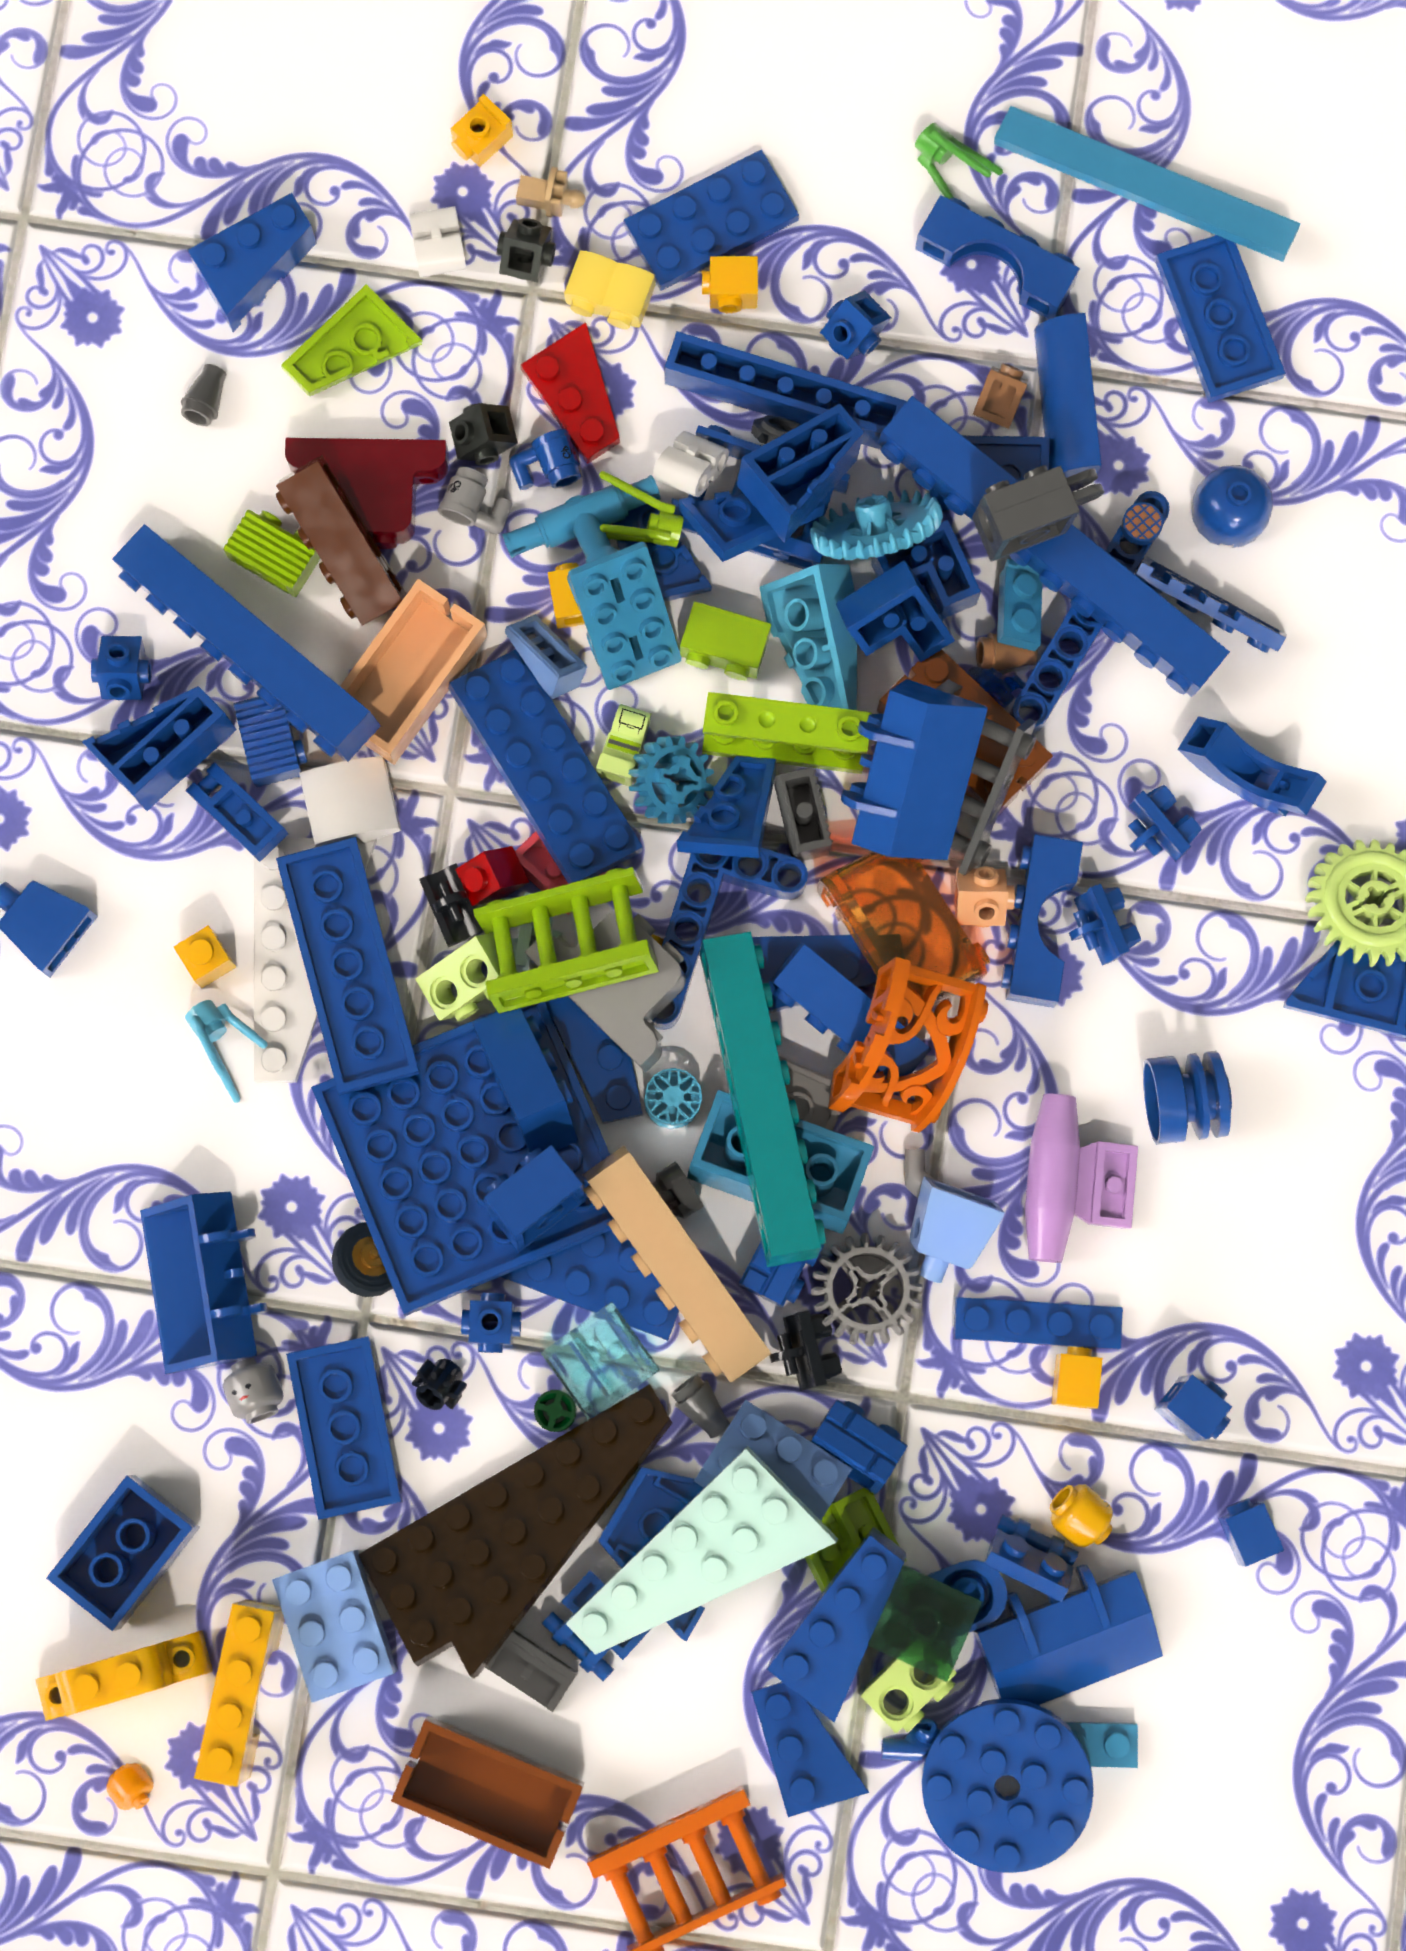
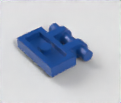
[985,1514,1079,1602]
[541,1570,651,1682]

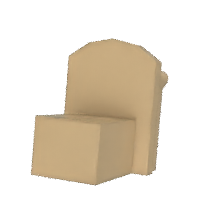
[516,167,586,217]

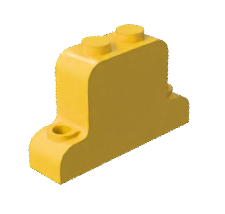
[35,1630,213,1721]

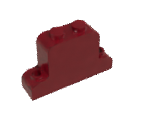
[285,438,449,549]

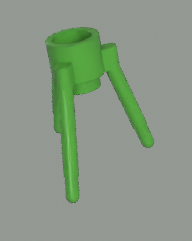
[914,123,1003,199]

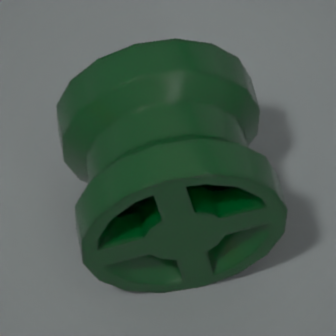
[534,1390,577,1432]

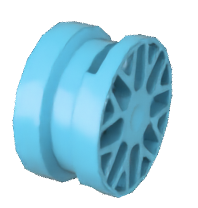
[644,1068,702,1129]

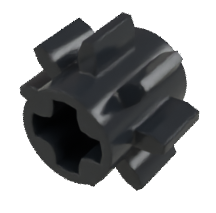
[412,1359,467,1410]

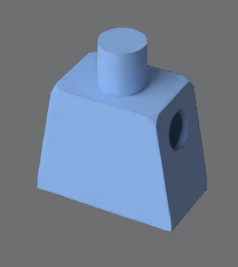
[910,1176,1005,1283]

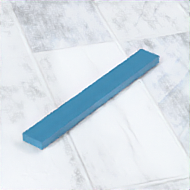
[994,106,1301,262]

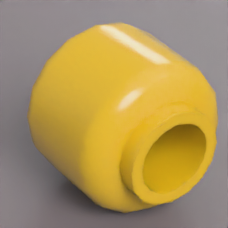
[1049,1484,1113,1547]

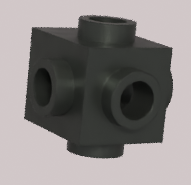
[496,218,556,282]
[449,403,518,465]

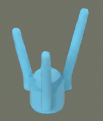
[185,1000,267,1103]

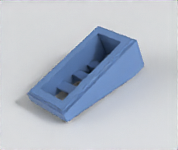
[505,614,587,699]

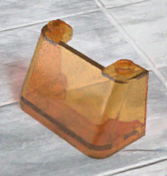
[816,851,990,1026]

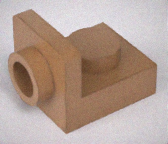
[972,363,1029,429]

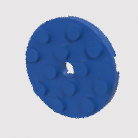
[922,1699,1093,1873]

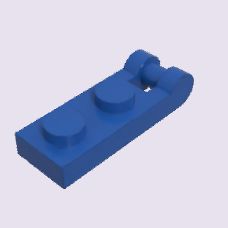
[185,762,289,862]

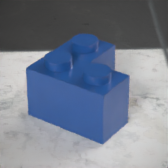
[871,520,981,618]
[836,560,955,662]

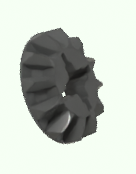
[751,416,801,444]

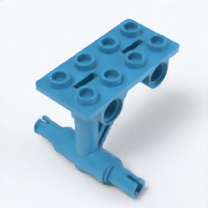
[502,475,682,690]

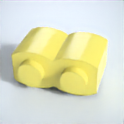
[564,250,656,329]

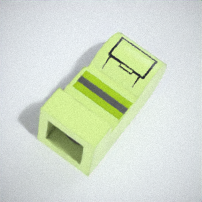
[596,704,651,786]

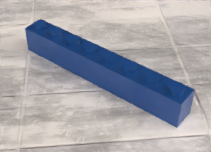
[112,524,381,762]

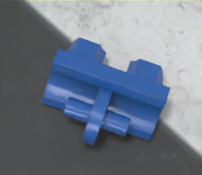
[1128,784,1202,862]
[1068,884,1141,966]

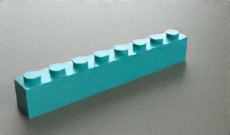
[699,932,826,1267]

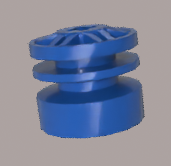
[1143,1050,1232,1145]

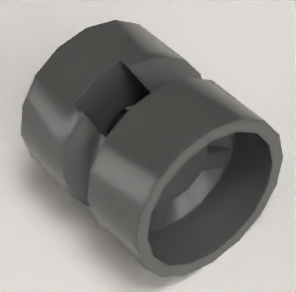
[652,1161,704,1219]

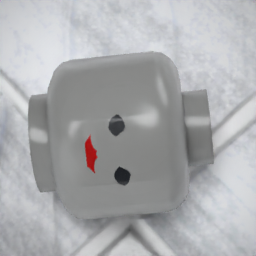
[222,1358,284,1424]

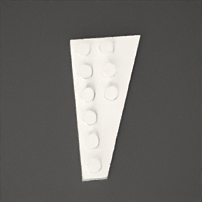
[254,838,377,1084]

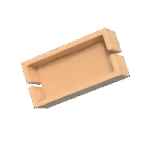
[340,579,487,765]

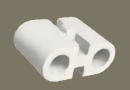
[409,206,467,278]
[653,431,729,497]

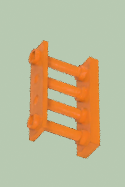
[587,1785,787,1951]

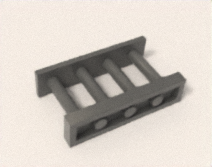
[936,679,1036,875]

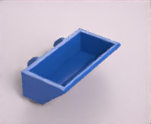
[841,679,988,860]
[140,1191,268,1374]
[973,1564,1163,1705]

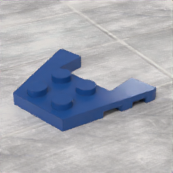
[597,1467,706,1642]

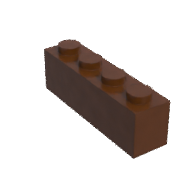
[276,455,407,626]

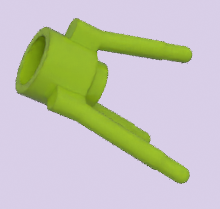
[599,471,684,548]

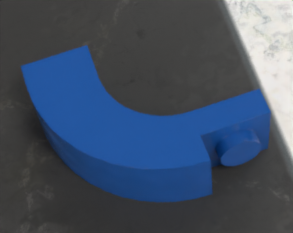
[1177,716,1327,817]

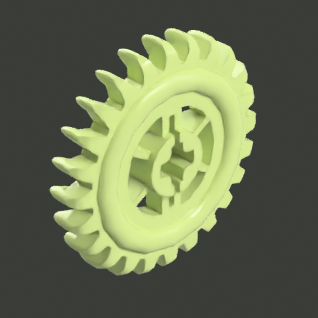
[1305,839,1406,967]

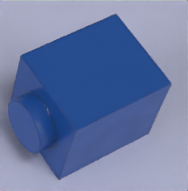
[1218,1498,1285,1567]

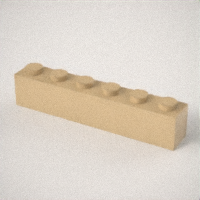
[583,1145,772,1383]

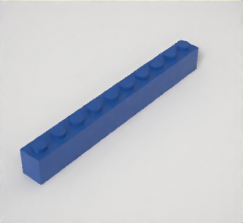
[877,396,1230,697]

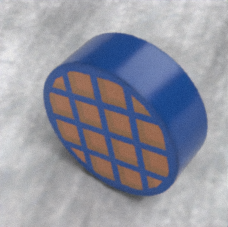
[1121,502,1163,545]

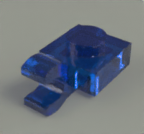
[967,666,1026,709]

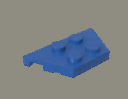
[1283,940,1406,1039]

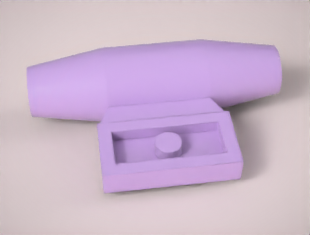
[1025,1094,1138,1263]

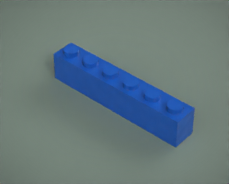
[664,331,907,450]

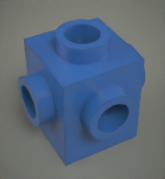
[820,290,892,360]
[91,636,152,700]
[461,1293,522,1353]

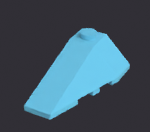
[759,564,857,710]

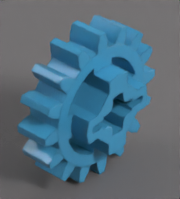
[628,736,714,824]

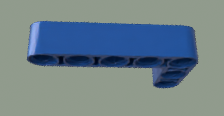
[650,847,808,1030]

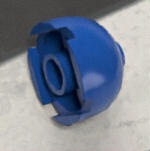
[1191,465,1273,547]

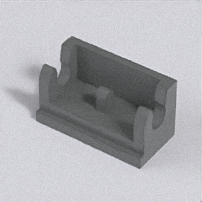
[485,1630,578,1712]

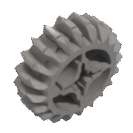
[811,1233,924,1347]

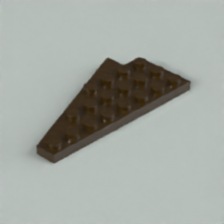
[358,1384,672,1679]

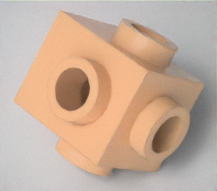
[954,866,1015,928]

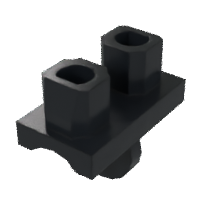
[419,863,484,948]
[769,1310,842,1391]

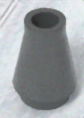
[180,364,227,427]
[671,1374,730,1438]

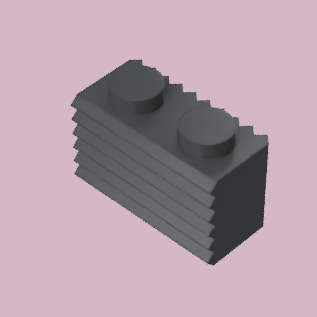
[774,767,833,861]

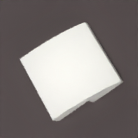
[299,756,401,847]

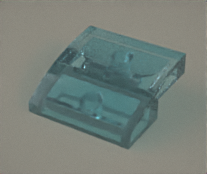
[541,1302,660,1420]

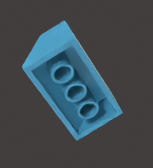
[687,1090,874,1235]

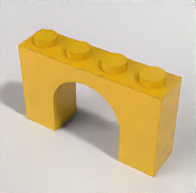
[194,1599,285,1787]

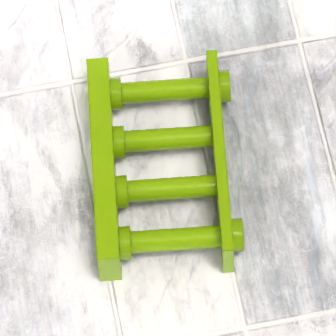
[702,692,872,774]
[473,867,659,1013]

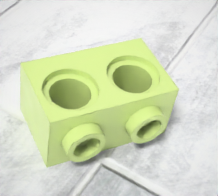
[415,933,518,1022]
[858,1634,957,1734]

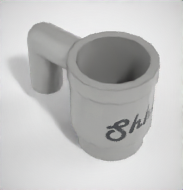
[438,467,513,534]

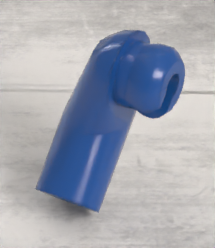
[881,1718,939,1762]

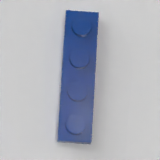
[953,1297,1123,1350]

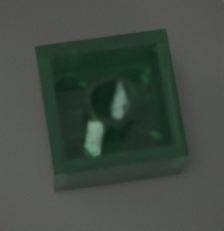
[868,1565,982,1683]

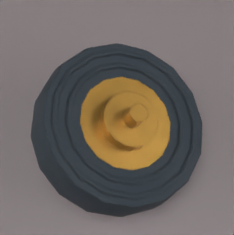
[331,1222,393,1297]

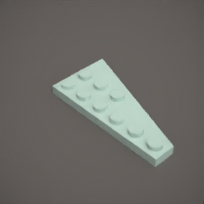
[566,1446,838,1655]

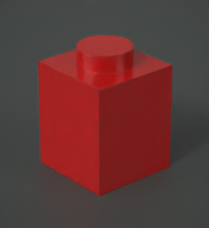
[455,846,529,906]

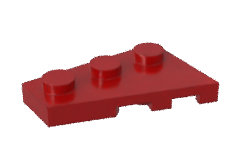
[520,322,620,464]

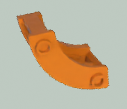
[828,956,988,1133]

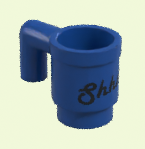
[509,429,582,491]

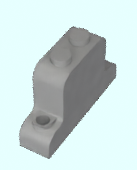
[525,911,686,1073]

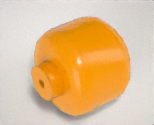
[106,1763,154,1811]

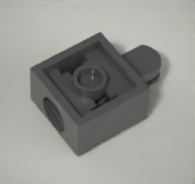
[972,466,1104,562]

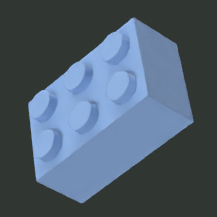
[272,1550,398,1703]

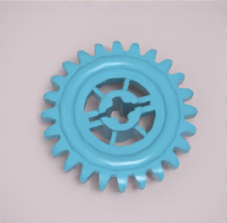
[810,490,943,560]

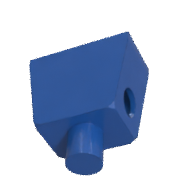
[0,880,97,978]

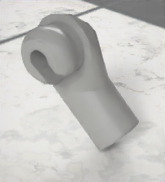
[905,1149,943,1198]

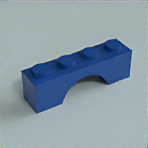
[915,195,1080,319]
[1000,834,1083,1008]

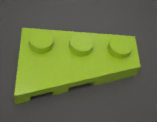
[281,284,422,397]

